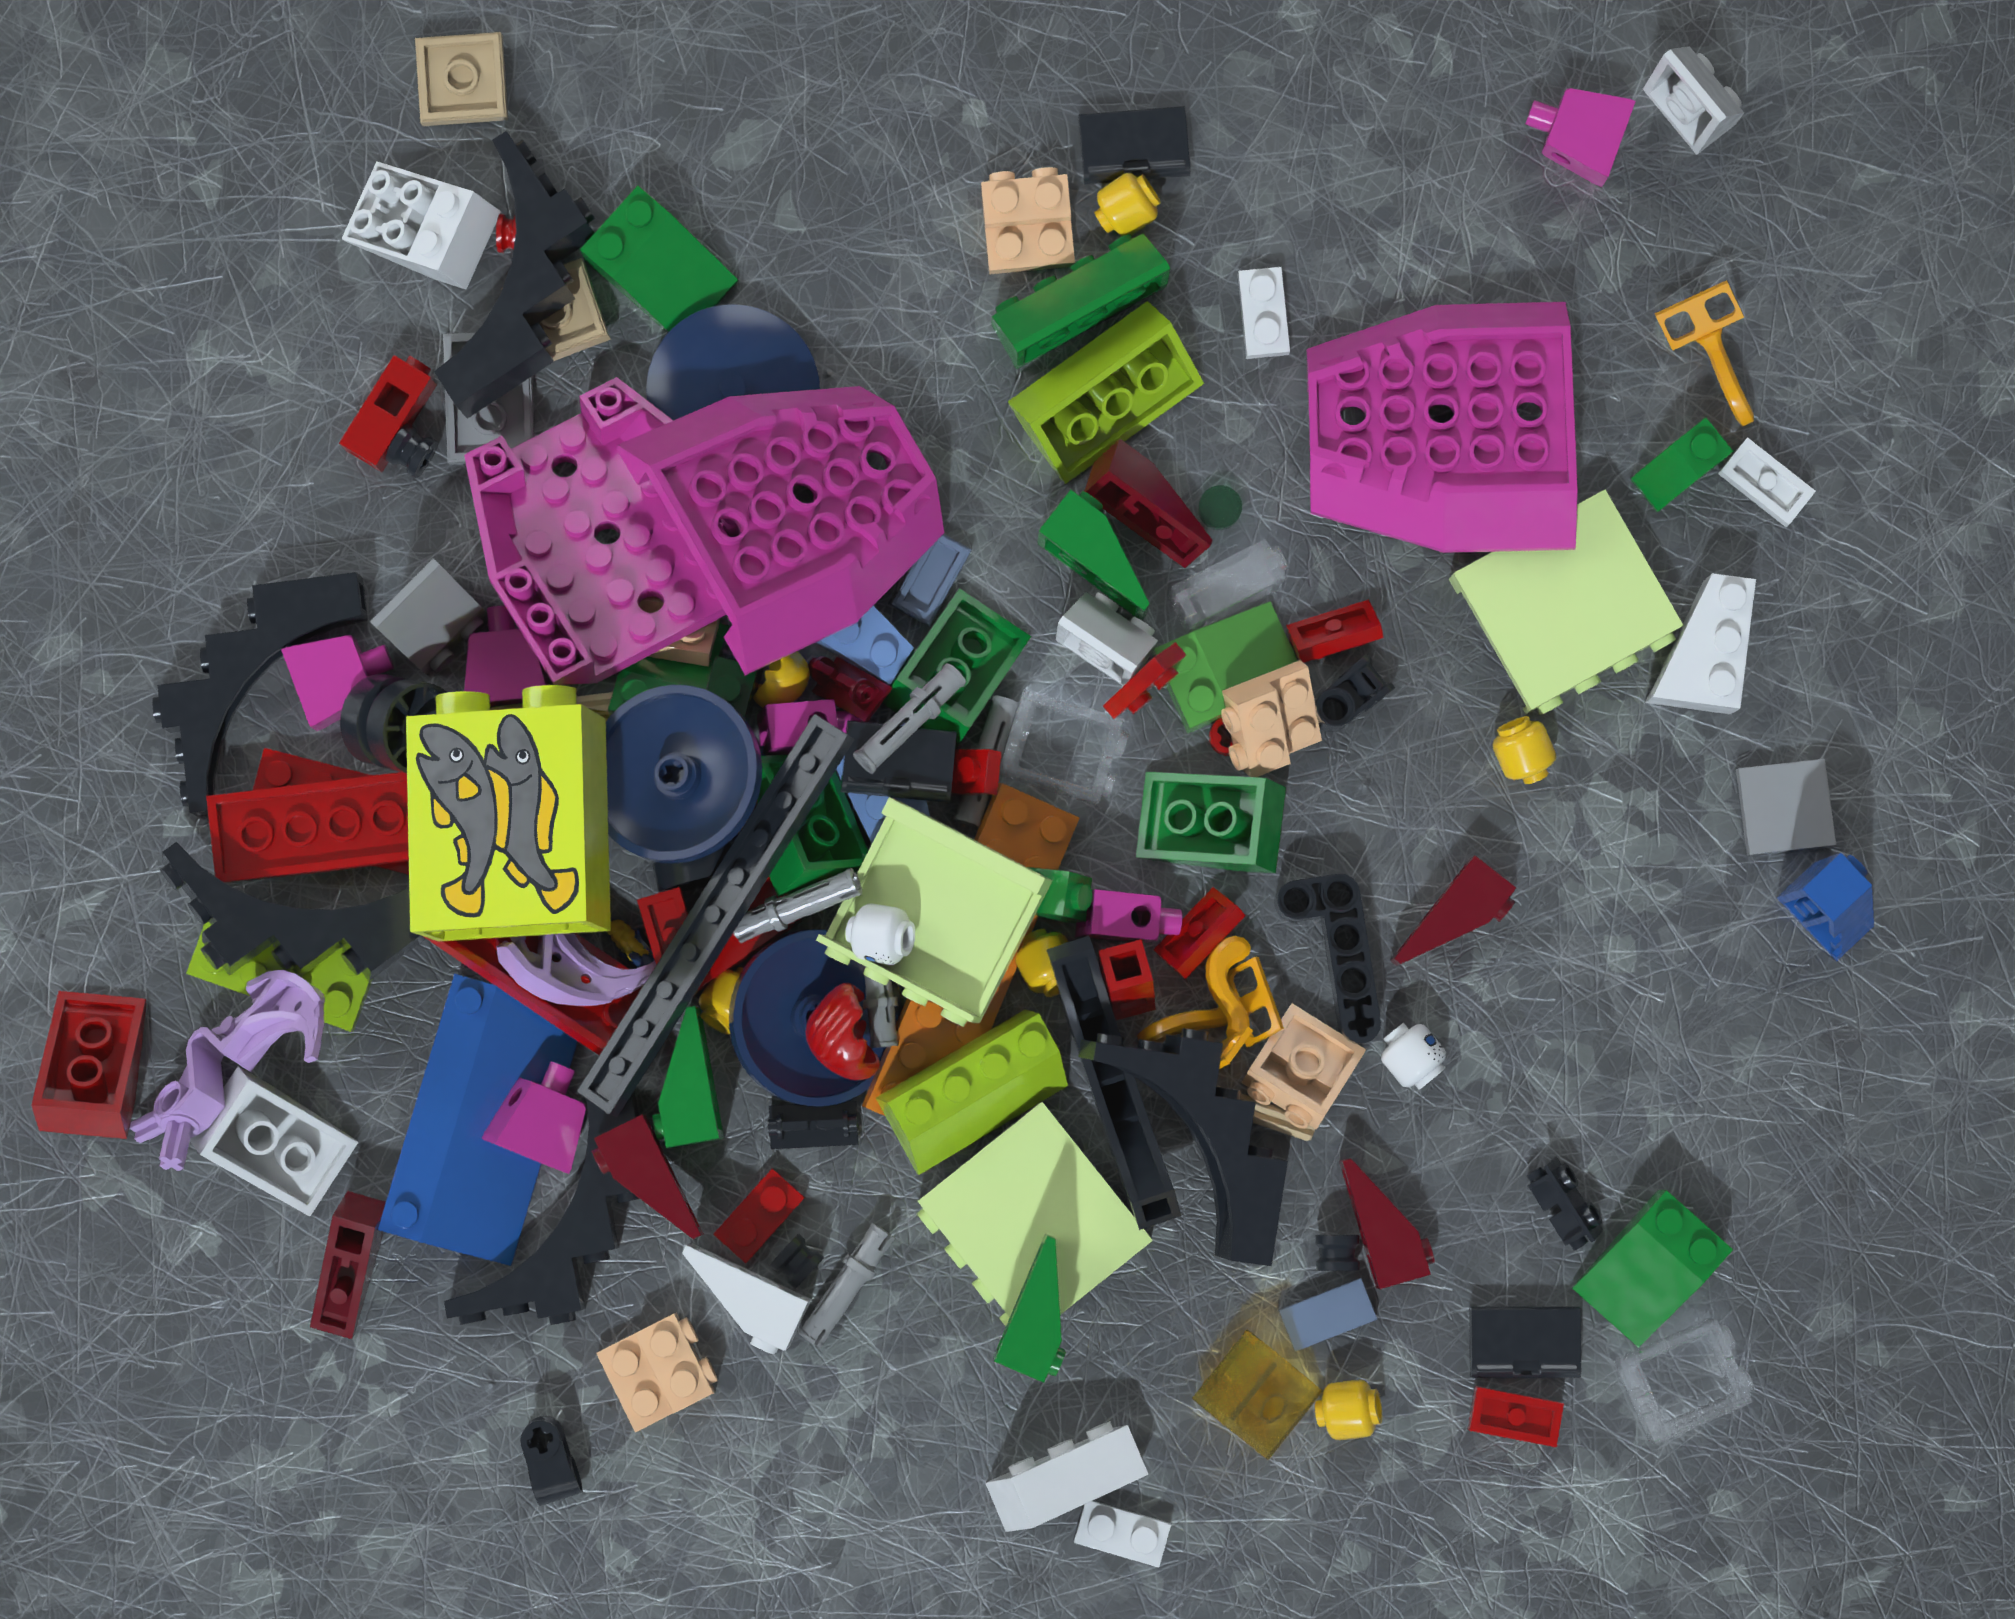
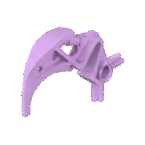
[497,933,656,1006]
[130,970,325,1171]

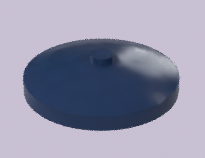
[646,304,820,421]
[606,685,762,863]
[729,929,903,1106]

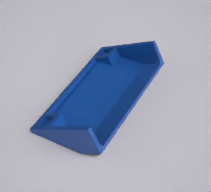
[378,974,578,1266]

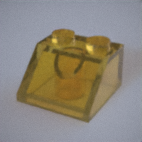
[1192,1329,1323,1460]

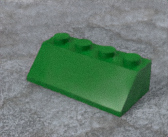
[991,233,1171,370]

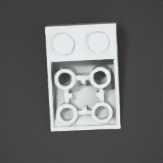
[342,161,501,290]

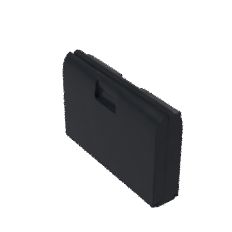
[1078,106,1190,185]
[840,720,957,803]
[1469,1306,1581,1378]

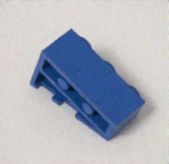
[1777,853,1874,962]

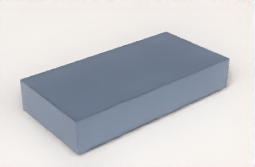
[892,534,972,627]
[1278,1278,1377,1352]

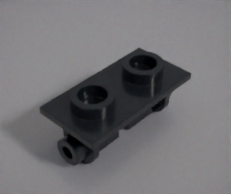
[768,1101,859,1150]
[1526,1156,1604,1251]

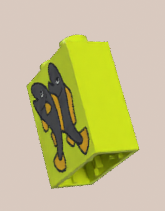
[406,685,611,941]

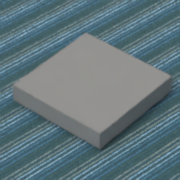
[1736,759,1836,856]

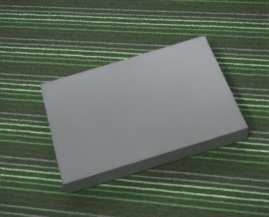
[443,333,535,465]

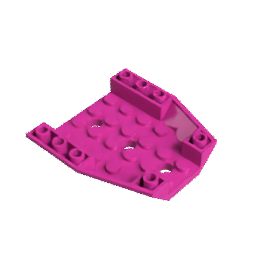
[1306,302,1578,553]
[464,377,740,685]
[616,386,945,675]

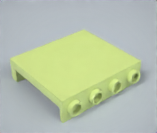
[1449,489,1683,716]
[816,797,1053,1027]
[916,1102,1153,1326]

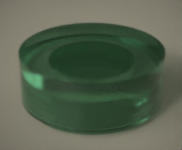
[1198,485,1242,530]

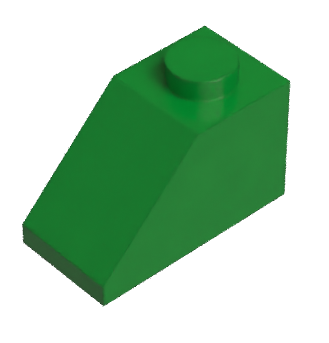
[1630,418,1733,513]
[1028,867,1092,923]

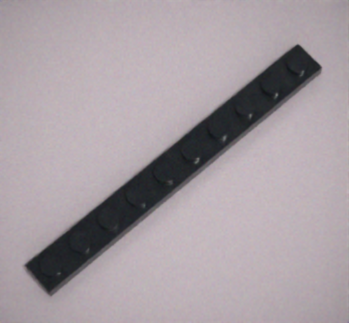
[577,714,855,1117]

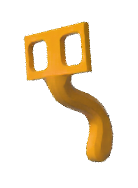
[1655,280,1754,426]
[1206,935,1253,1069]
[1137,957,1284,1047]

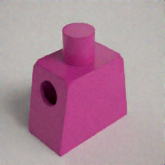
[1525,88,1636,187]
[464,606,549,707]
[281,635,394,731]
[757,700,861,756]
[1075,889,1182,943]
[482,1061,586,1174]

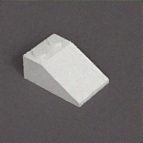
[1643,46,1744,155]
[1056,592,1158,686]
[190,1066,358,1216]
[682,1243,812,1355]

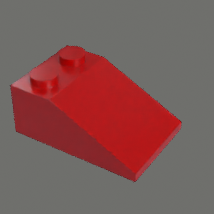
[31,991,147,1139]

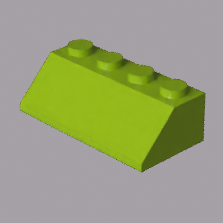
[1008,301,1204,484]
[876,1009,1068,1175]

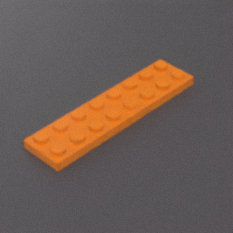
[862,783,1080,1116]

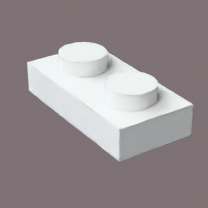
[1237,267,1290,359]
[1718,437,1816,527]
[1074,1500,1171,1567]

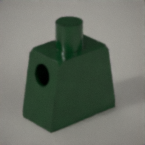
[706,653,764,724]

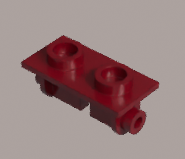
[808,656,892,722]

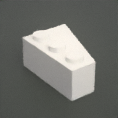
[1645,573,1756,714]
[985,1421,1149,1532]

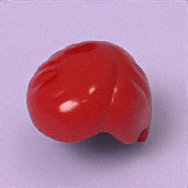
[805,983,880,1080]

